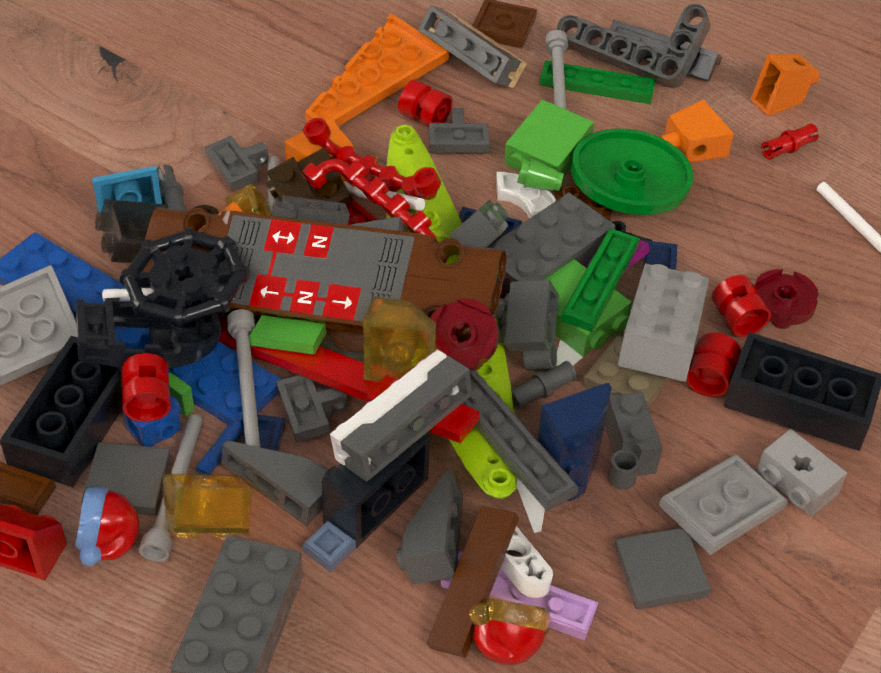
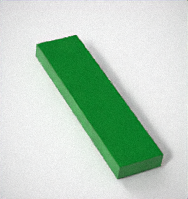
[539,60,656,105]
[561,228,640,332]

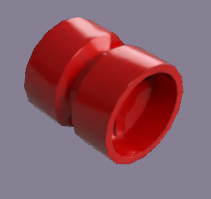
[398,79,453,127]
[711,275,771,337]
[686,332,741,397]
[121,353,171,422]

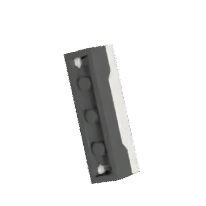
[330,349,472,482]

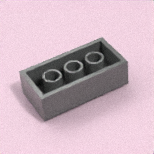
[486,193,616,298]
[170,534,303,673]

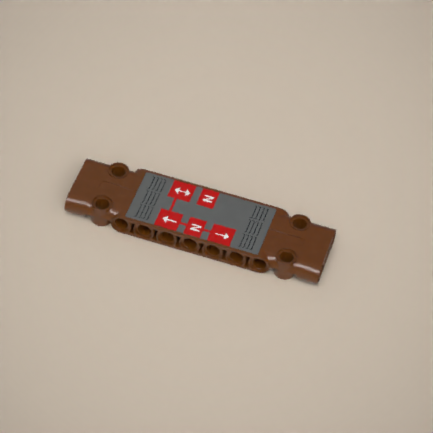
[142,208,507,343]

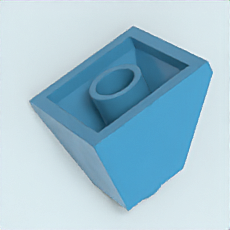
[92,166,163,228]

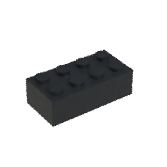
[724,332,881,451]
[0,336,123,487]

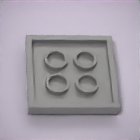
[0,265,77,386]

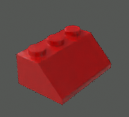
[0,504,67,580]

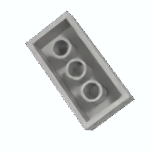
[618,263,710,382]

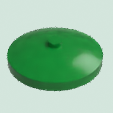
[571,128,694,215]

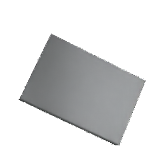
[659,454,788,555]

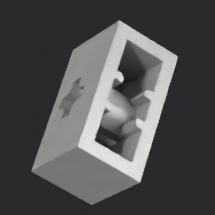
[756,429,847,517]

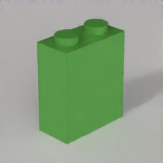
[505,100,594,179]
[544,259,632,357]

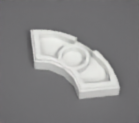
[496,172,557,219]

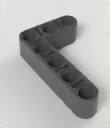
[557,4,710,88]

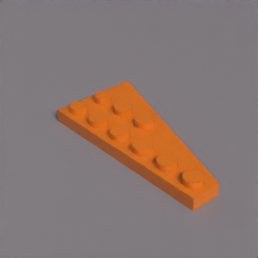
[305,13,449,127]

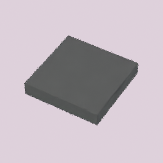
[81,442,171,515]
[614,528,711,610]

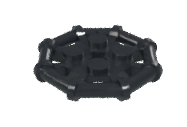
[120,227,250,327]

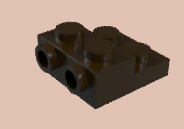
[265,147,353,204]

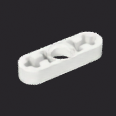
[500,526,553,598]

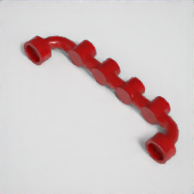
[303,118,441,200]
[301,159,437,240]

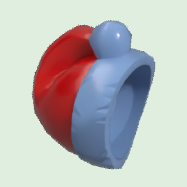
[74,486,140,566]

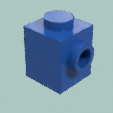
[122,395,182,447]

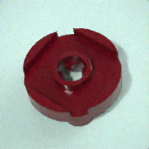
[755,269,818,329]
[426,298,499,372]

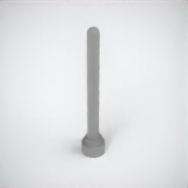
[545,30,568,110]
[227,309,260,447]
[139,414,202,562]

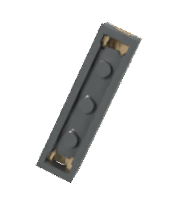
[418,5,527,88]

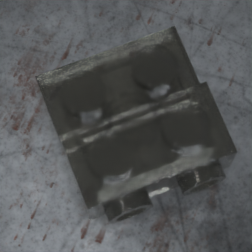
[95,199,168,263]

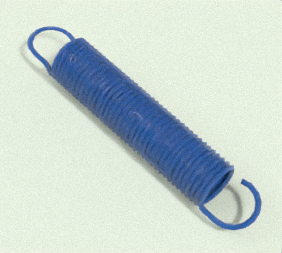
[191,414,244,483]

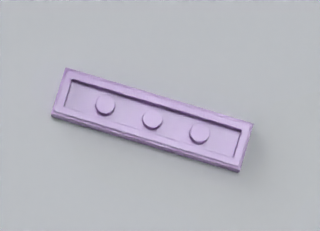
[441,551,598,641]

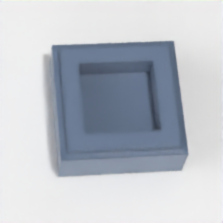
[302,521,356,572]

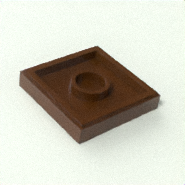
[472,0,537,49]

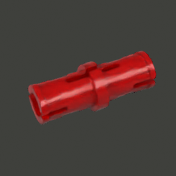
[761,123,819,160]

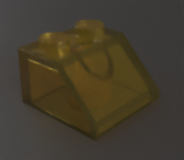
[363,297,437,382]
[162,473,252,539]

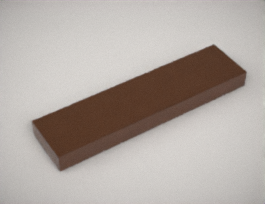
[426,506,519,658]

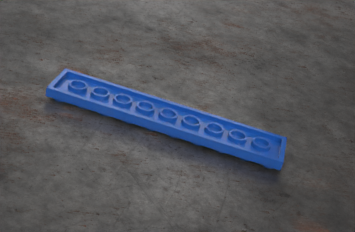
[0,232,282,426]

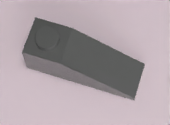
[222,440,329,527]
[397,470,463,585]

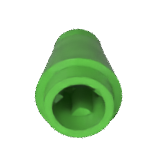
[517,158,564,191]

